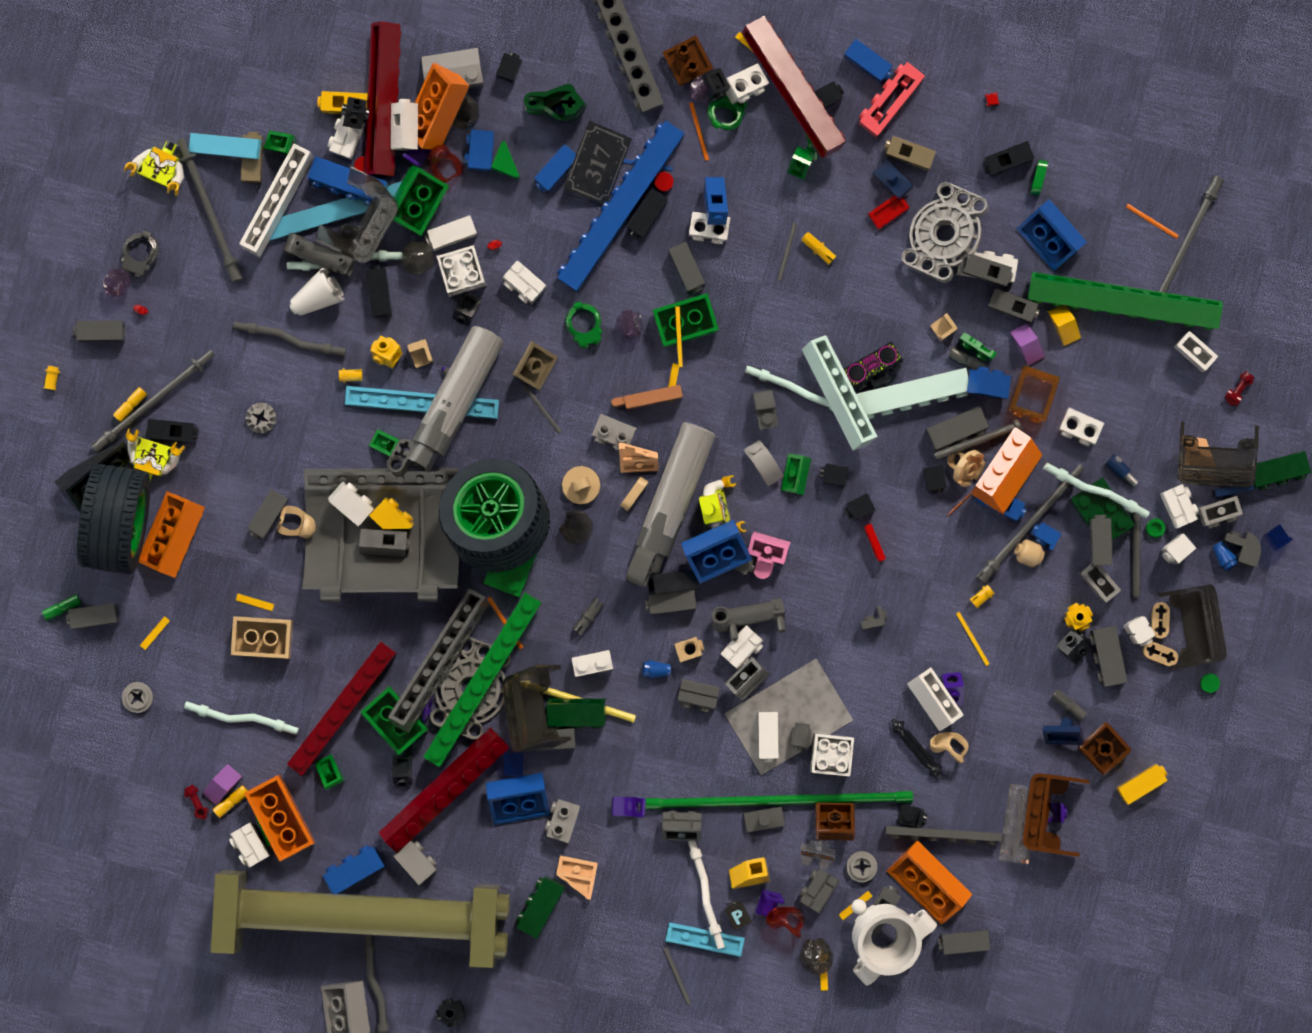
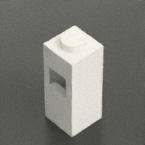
[391,99,418,151]
[425,215,477,251]
[758,712,779,762]

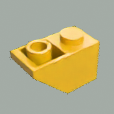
[369,497,414,529]
[729,857,770,889]

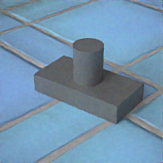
[744,807,785,832]

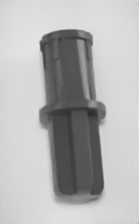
[1051,689,1087,722]

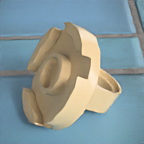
[948,450,986,487]
[562,466,600,505]

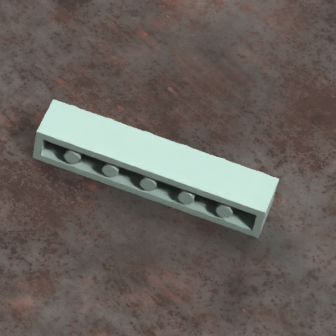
[802,335,878,451]
[856,368,969,419]

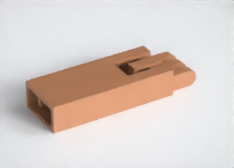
[611,385,683,410]

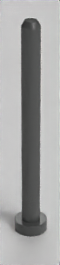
[934,419,1022,460]
[1132,506,1144,598]

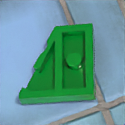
[959,332,997,362]

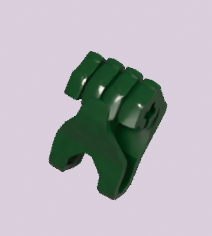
[523,84,587,122]

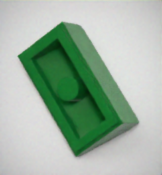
[781,453,811,495]

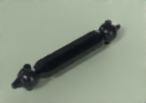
[891,718,943,779]

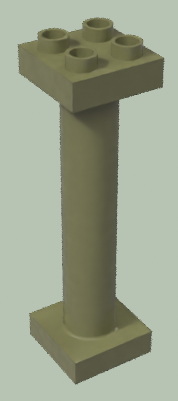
[211,870,510,968]

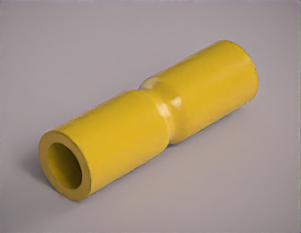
[113,387,148,422]
[213,785,248,818]

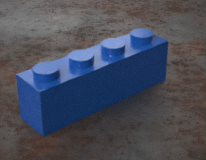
[307,156,388,208]

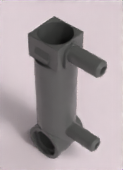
[282,233,356,277]
[711,598,786,641]

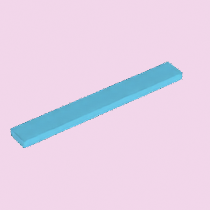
[269,181,402,241]
[345,386,499,419]

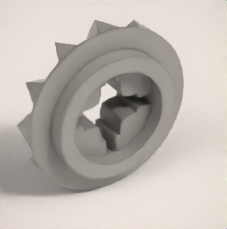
[245,403,276,433]
[122,682,153,713]
[846,851,877,882]

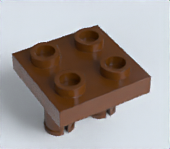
[662,35,714,87]

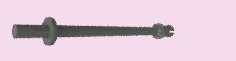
[178,138,243,283]
[1159,175,1225,293]
[91,349,215,453]
[976,464,1085,584]

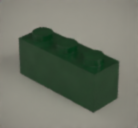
[1247,451,1311,490]
[547,698,607,729]

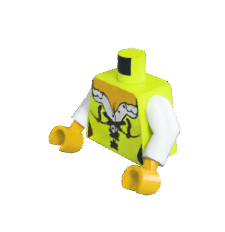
[124,141,184,196]
[126,428,185,482]
[699,475,746,533]

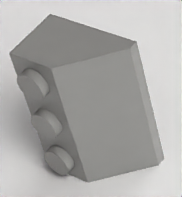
[421,48,484,88]
[321,981,370,1033]

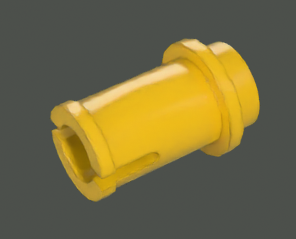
[44,366,60,390]
[339,368,363,383]
[970,585,995,608]

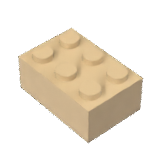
[231,616,293,659]

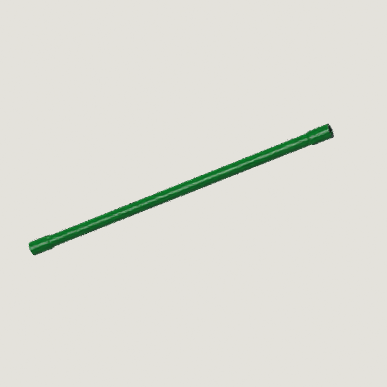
[645,791,913,810]

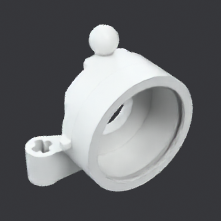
[851,899,937,986]

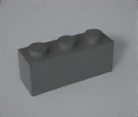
[926,406,989,451]
[1089,626,1127,687]

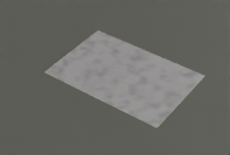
[724,659,853,775]

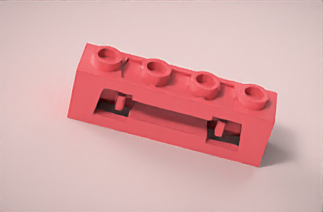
[859,62,925,138]

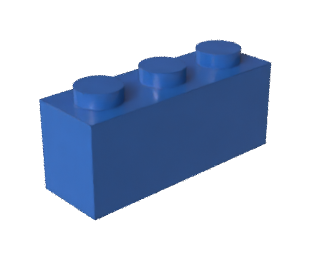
[323,845,386,894]

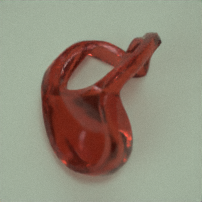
[428,145,463,183]
[766,907,804,938]

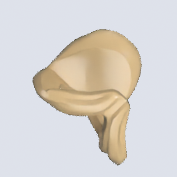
[277,506,316,539]
[930,732,969,764]

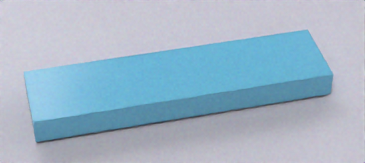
[189,133,262,159]
[665,922,745,957]

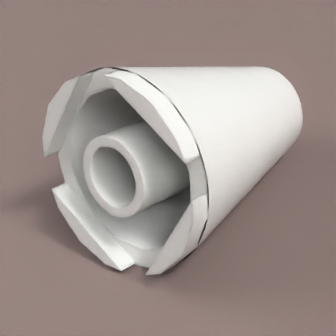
[289,268,344,316]

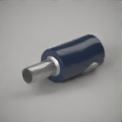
[1105,454,1138,486]

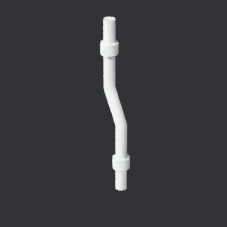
[688,841,725,949]

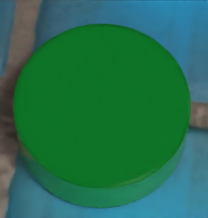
[1145,519,1165,538]
[1200,674,1220,693]

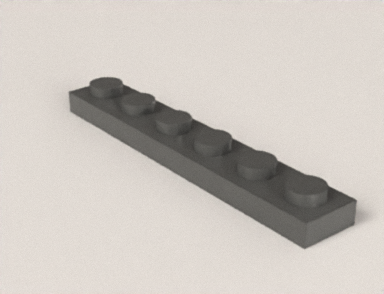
[885,826,1002,845]

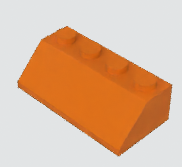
[415,63,469,150]
[971,427,1042,515]
[138,491,205,578]
[244,774,316,862]
[887,840,973,925]

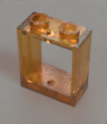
[1008,365,1060,424]

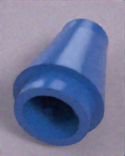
[1212,541,1238,571]
[642,660,671,679]

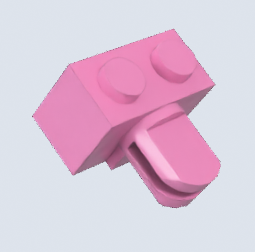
[748,532,791,579]

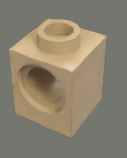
[674,637,704,662]

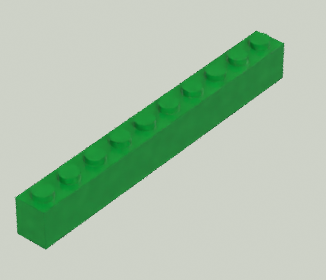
[1028,272,1223,330]
[423,592,542,767]

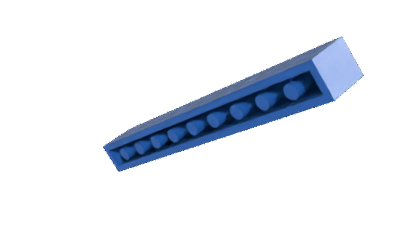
[557,121,685,292]

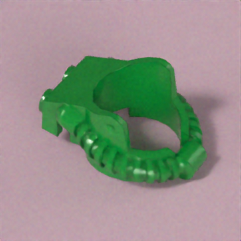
[707,95,748,131]
[565,301,603,349]

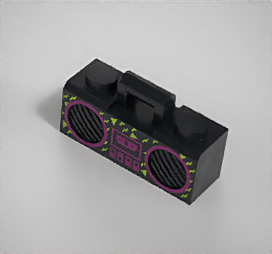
[844,341,903,392]

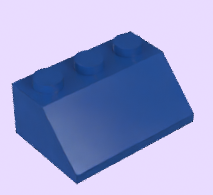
[1016,199,1087,272]
[681,520,752,583]
[486,773,550,825]

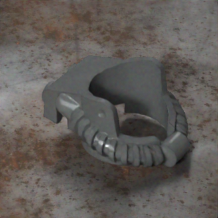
[121,230,159,278]

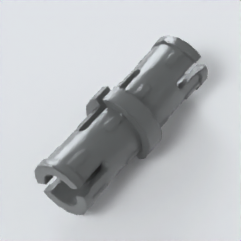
[572,597,605,635]

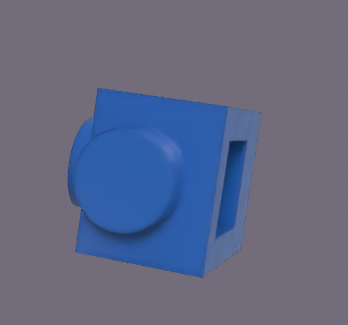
[1030,522,1062,551]

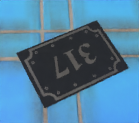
[563,121,632,205]

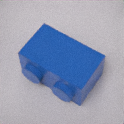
[465,129,495,172]
[967,367,1011,399]

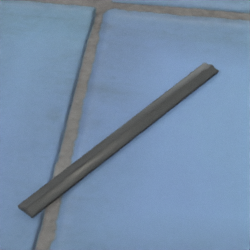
[777,222,797,281]
[522,384,562,434]
[663,948,691,1005]

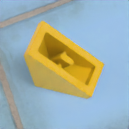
[1048,305,1081,346]

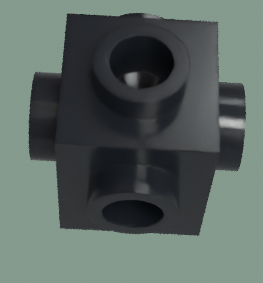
[341,97,369,130]
[1056,630,1091,665]
[436,998,466,1027]

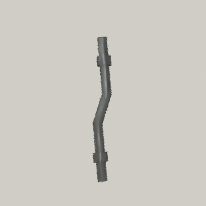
[233,322,346,356]
[363,934,389,1033]

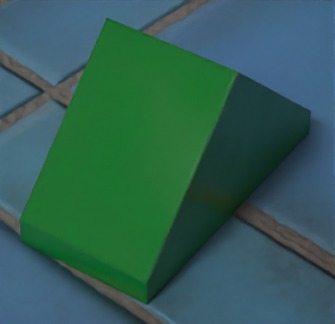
[263,130,297,156]
[491,141,520,180]
[786,146,815,180]
[369,429,399,457]
[315,754,345,790]

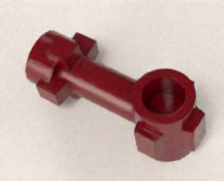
[1224,371,1255,407]
[183,784,209,820]

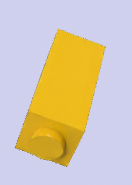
[317,91,368,114]
[1116,764,1168,805]

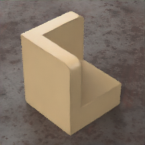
[930,313,958,341]
[407,339,433,368]

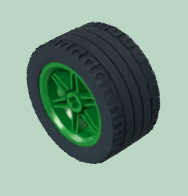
[438,459,550,573]
[77,464,150,574]

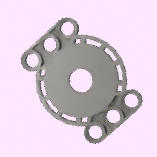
[901,182,989,283]
[430,637,511,739]

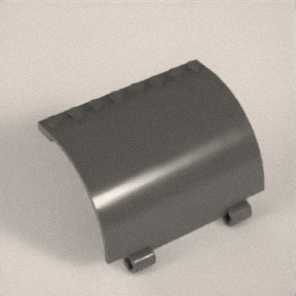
[302,468,459,602]

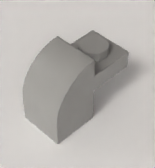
[744,440,784,486]

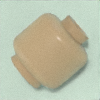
[1014,539,1044,567]

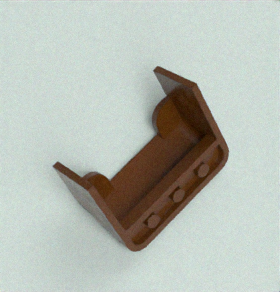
[1023,773,1090,857]

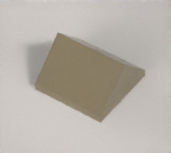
[513,341,558,390]

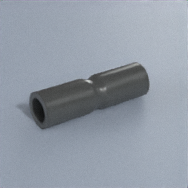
[948,347,987,370]

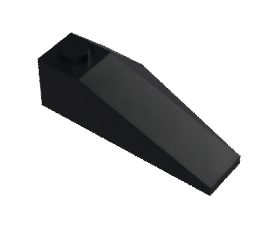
[55,440,130,513]

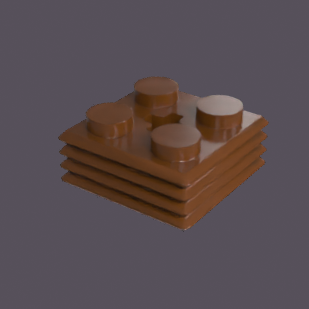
[1078,722,1132,775]
[815,803,855,841]

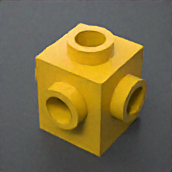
[370,336,403,369]
[1064,603,1093,631]

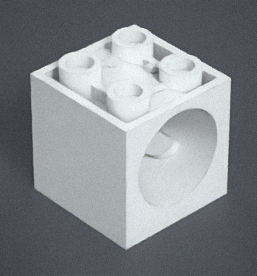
[437,245,486,297]
[810,733,854,776]

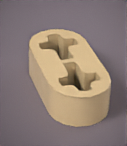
[620,477,648,512]
[1151,602,1170,639]
[1142,642,1178,666]

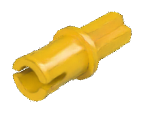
[801,232,836,265]

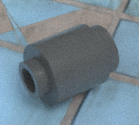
[790,722,812,751]

